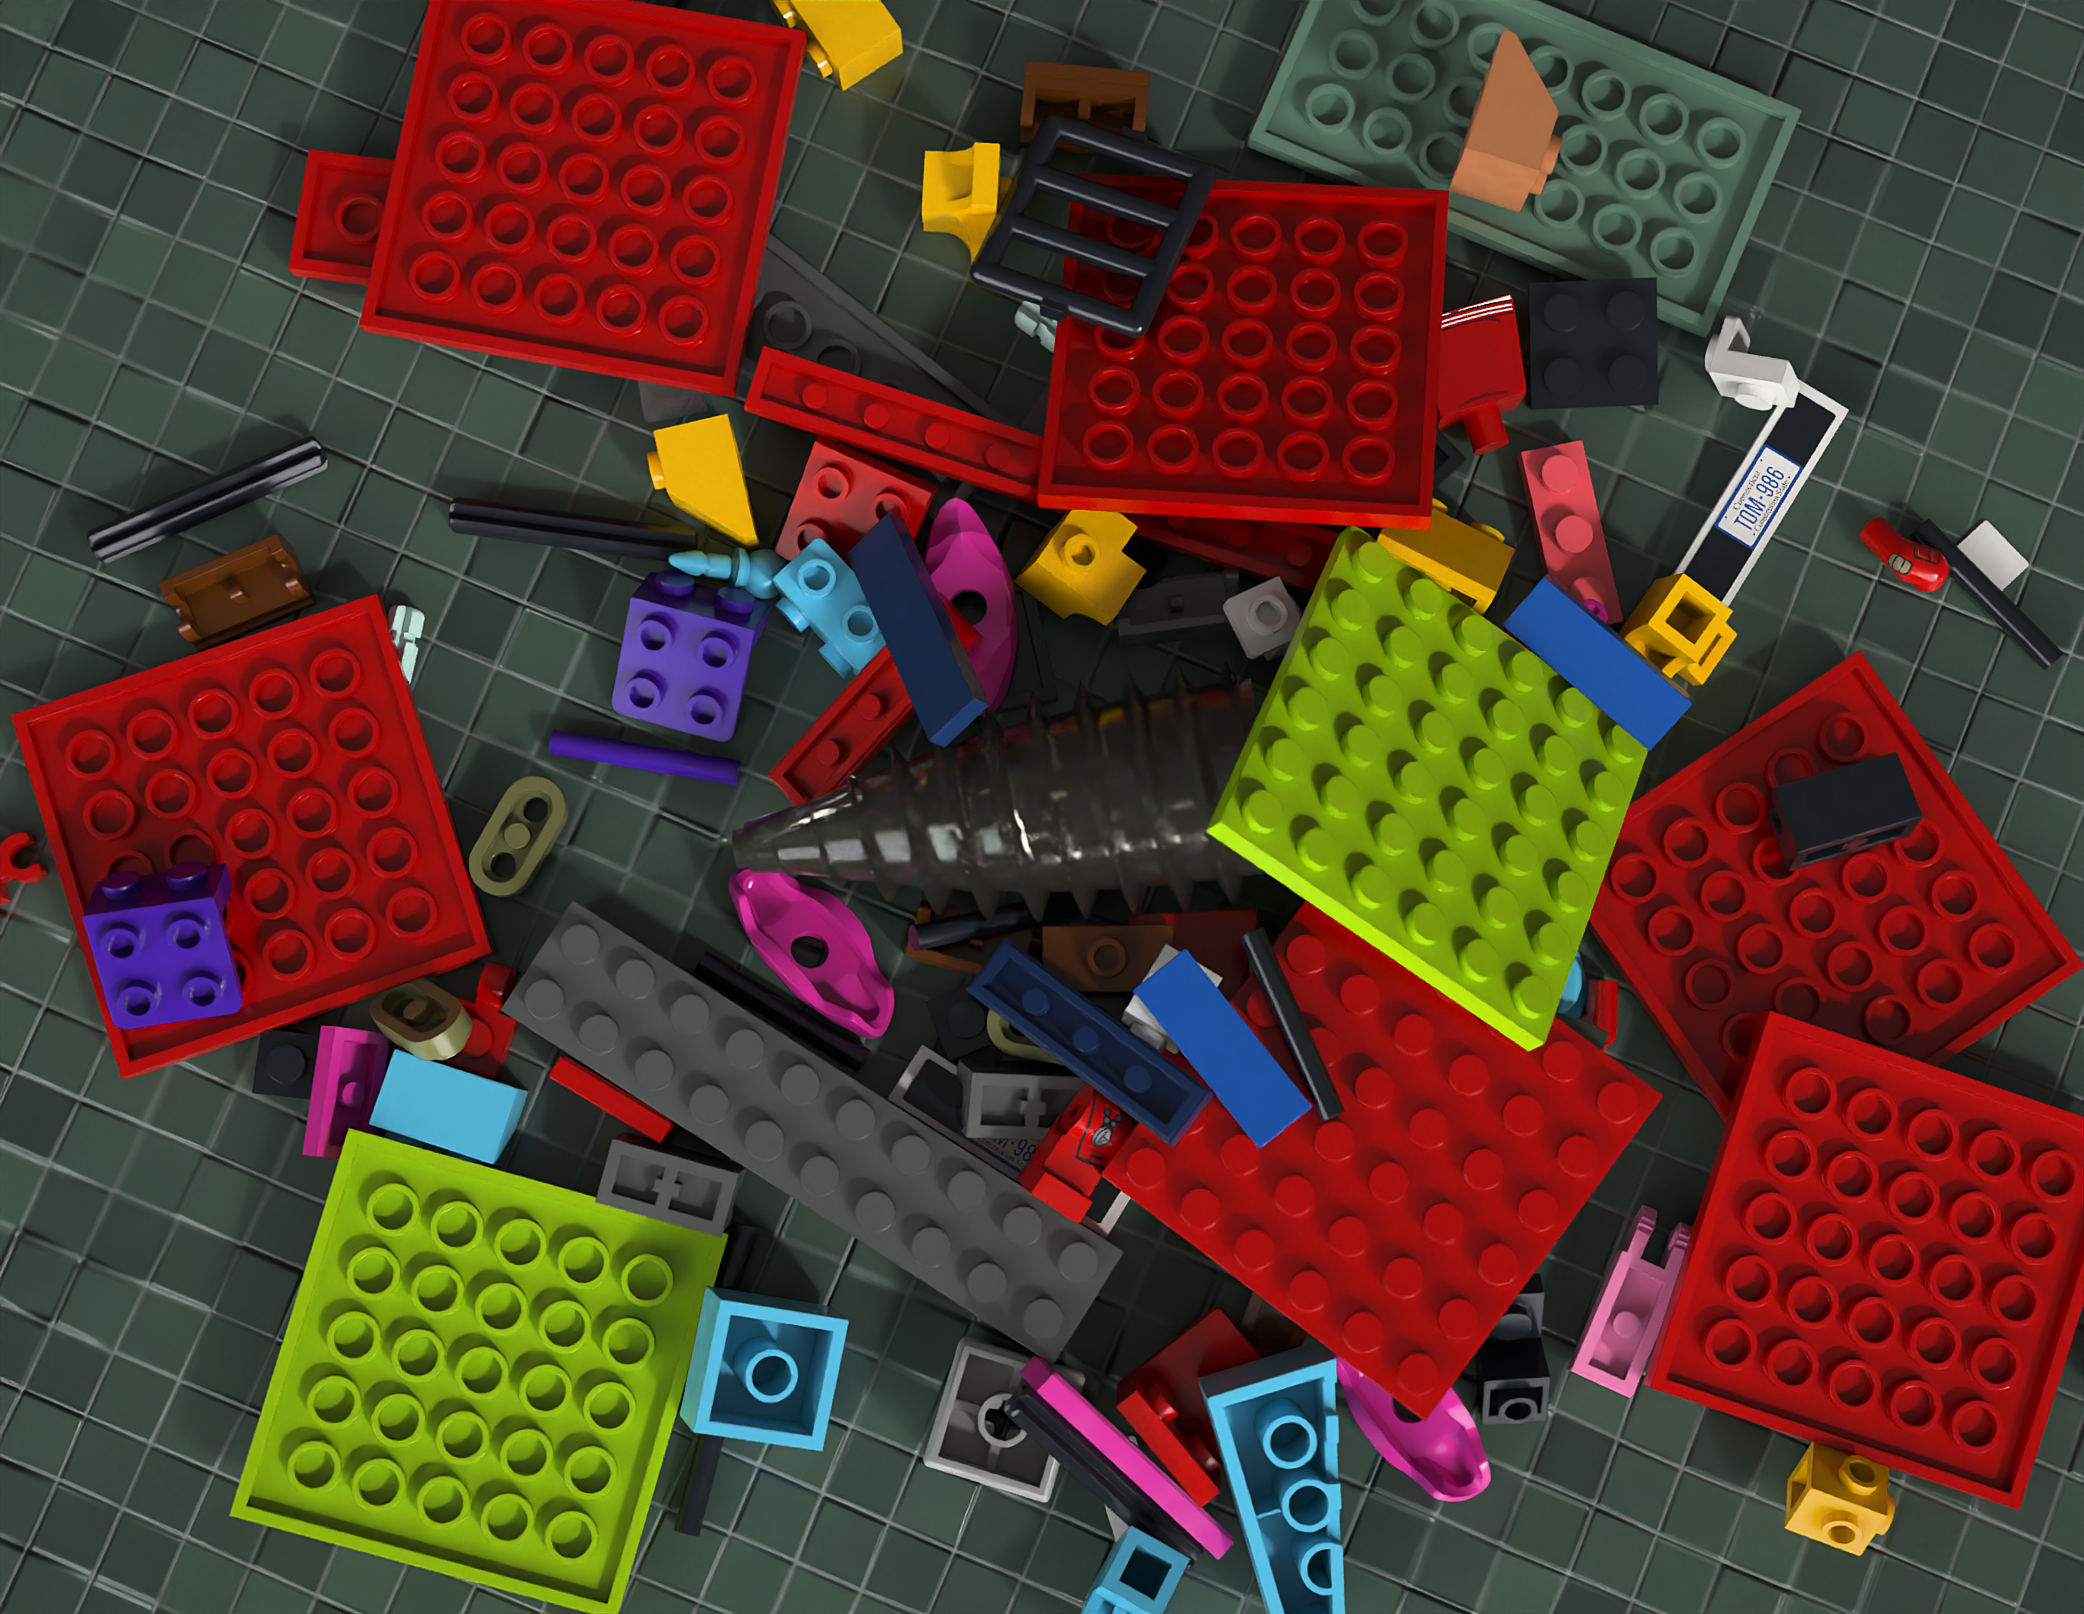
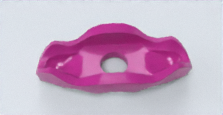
[923,497,1018,716]
[728,862,895,1039]
[1331,1351,1491,1502]

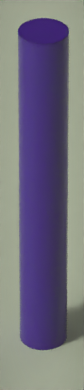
[549,729,742,786]

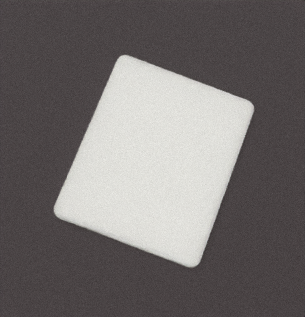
[1957,521,2029,591]

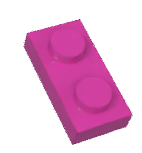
[302,1025,390,1159]

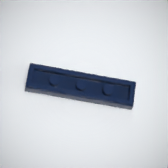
[846,512,990,747]
[966,938,1214,1148]

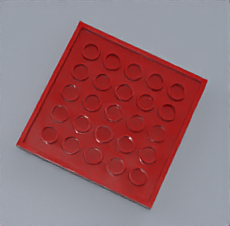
[359,0,807,398]
[1037,173,1449,530]
[11,593,496,1079]
[1587,650,2084,1125]
[1100,900,1663,1422]
[1643,1010,2084,1510]

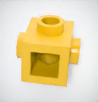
[1785,1442,1895,1556]

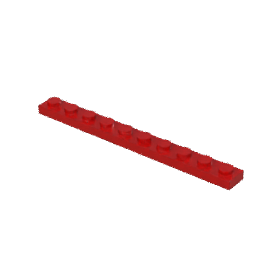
[744,346,1339,595]

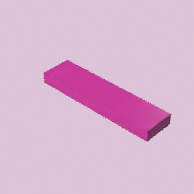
[1019,1356,1234,1560]

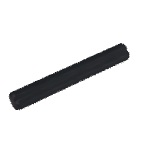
[87,436,329,564]
[449,497,698,562]
[1004,1385,1203,1572]

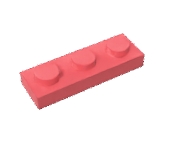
[1517,440,1623,628]

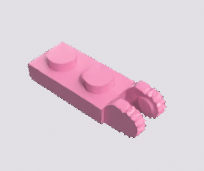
[1567,1205,1693,1398]

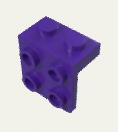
[611,571,771,742]
[82,861,244,1029]

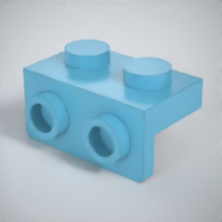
[772,538,886,678]

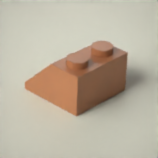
[1448,29,1563,213]

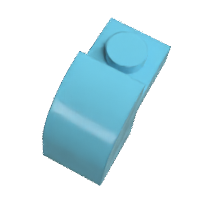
[1079,1526,1190,1614]

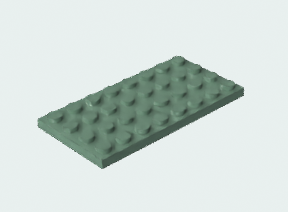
[1247,0,1802,338]

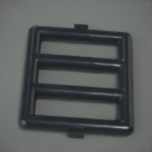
[969,112,1217,338]

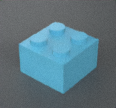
[680,1286,849,1451]

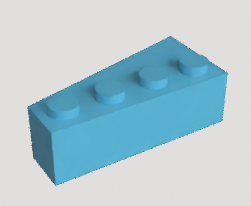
[1197,1341,1345,1614]

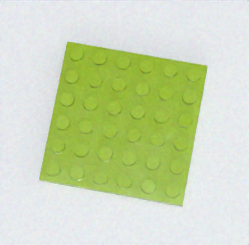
[1206,526,1648,1051]
[229,1128,729,1614]

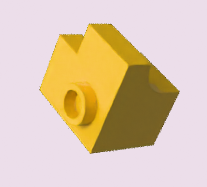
[922,142,1012,263]
[1014,509,1147,626]
[1618,573,1738,686]

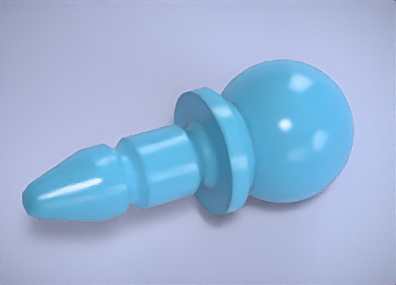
[669,547,788,599]

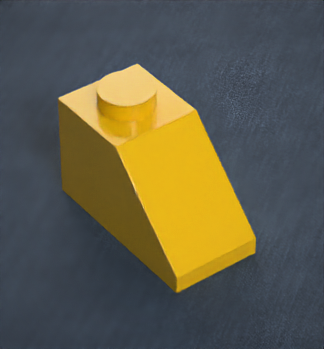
[647,414,761,551]

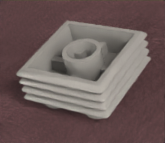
[923,1336,1085,1502]

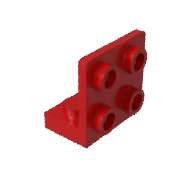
[1116,1306,1264,1508]

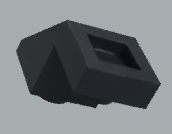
[1475,1273,1550,1425]

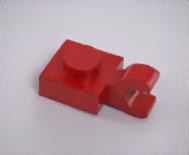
[441,961,520,1080]

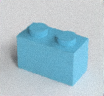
[369,1049,529,1165]

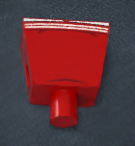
[1436,293,1526,455]

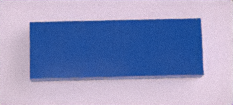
[1503,574,1695,751]
[1133,948,1312,1149]

